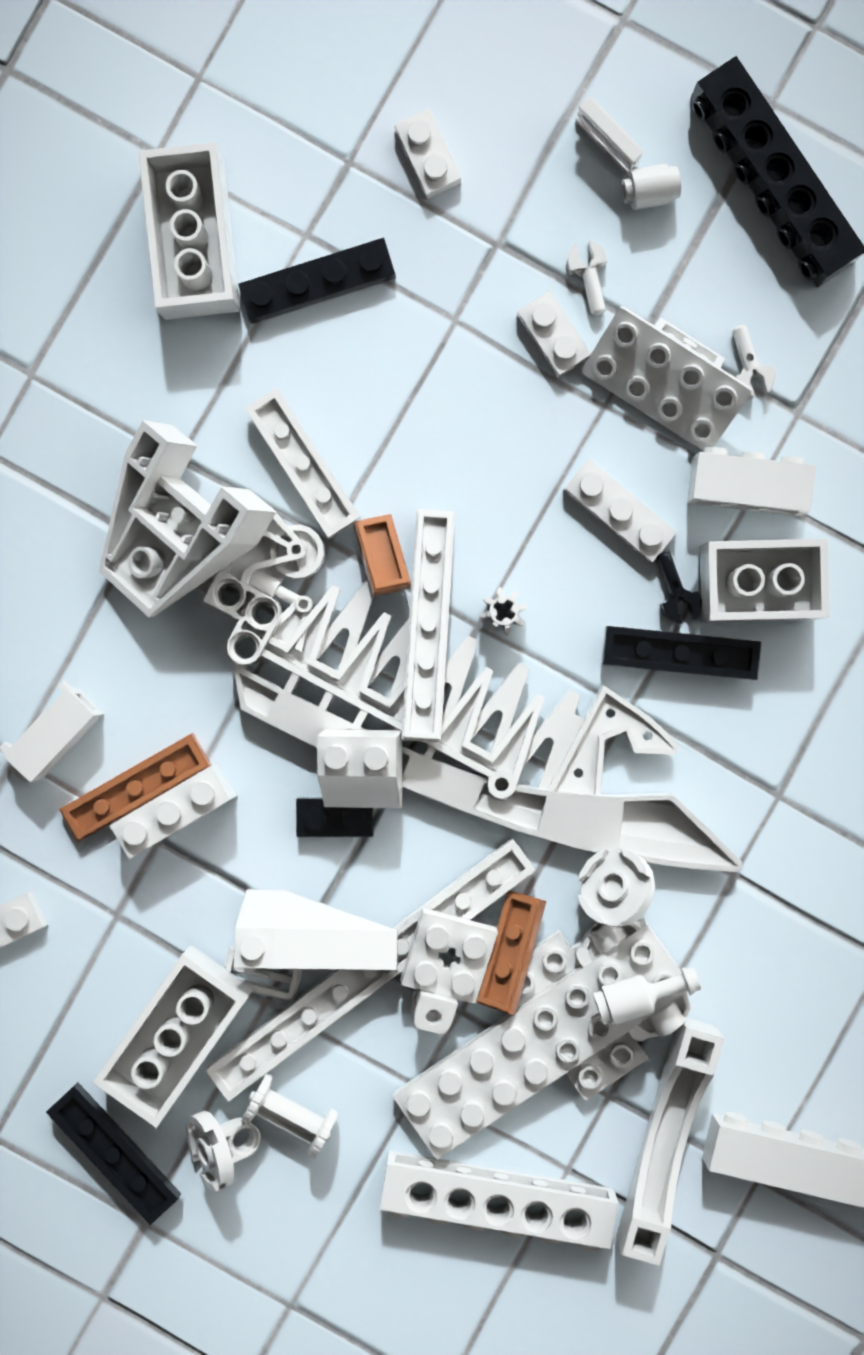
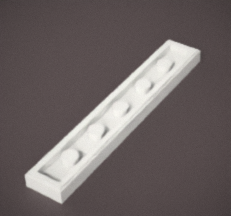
[401,509,455,743]

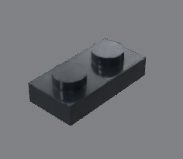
[296,797,374,837]

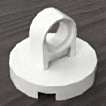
[578,848,655,928]
[186,1110,261,1193]

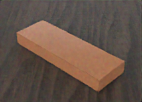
[476,890,547,1015]

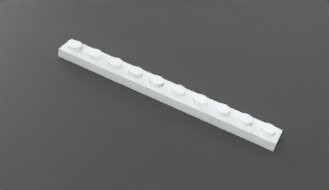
[205,838,536,1102]

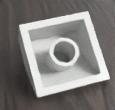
[317,729,402,809]

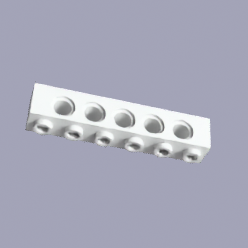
[380,1150,619,1251]

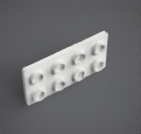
[581,306,752,451]

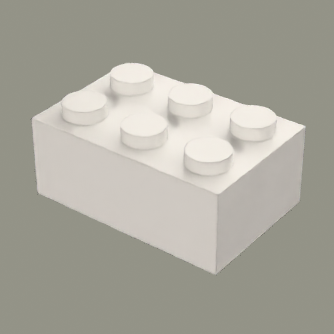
[700,538,830,622]

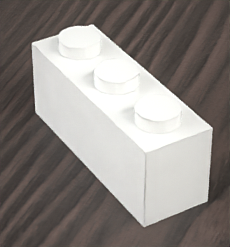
[687,447,816,517]
[109,763,237,859]

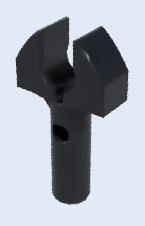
[656,552,702,624]

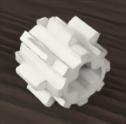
[480,587,528,635]

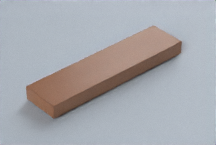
[59,733,212,842]

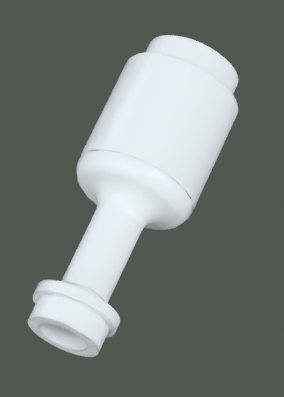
[593,967,701,1026]

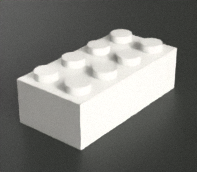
[138,142,240,320]
[92,945,253,1128]

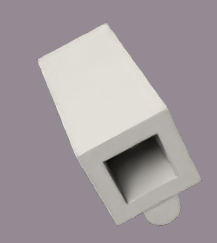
[0,680,104,783]

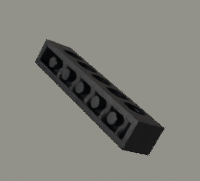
[690,56,864,288]

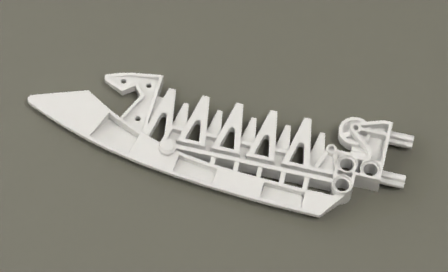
[194,506,742,872]

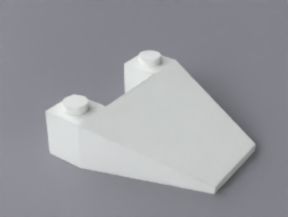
[99,420,276,617]

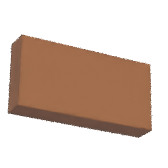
[353,514,411,597]

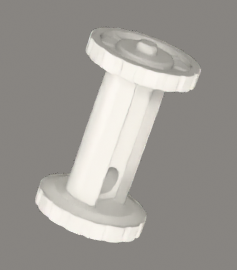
[241,1073,338,1160]

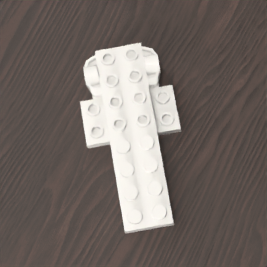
[392,918,691,1160]

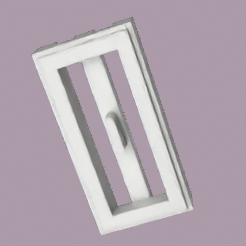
[575,97,643,175]
[224,945,303,1002]

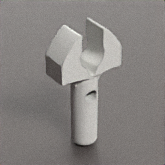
[566,240,608,316]
[732,325,776,400]

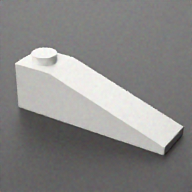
[234,890,398,970]

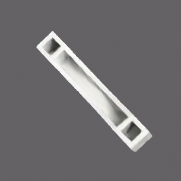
[616,1018,724,1266]

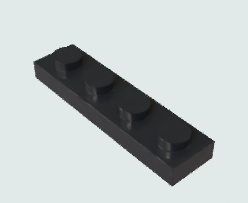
[238,237,396,324]
[601,626,761,680]
[46,1082,181,1225]

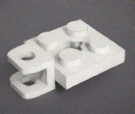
[400,908,498,1035]

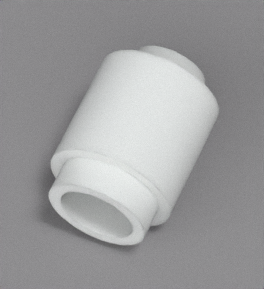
[621,163,681,210]

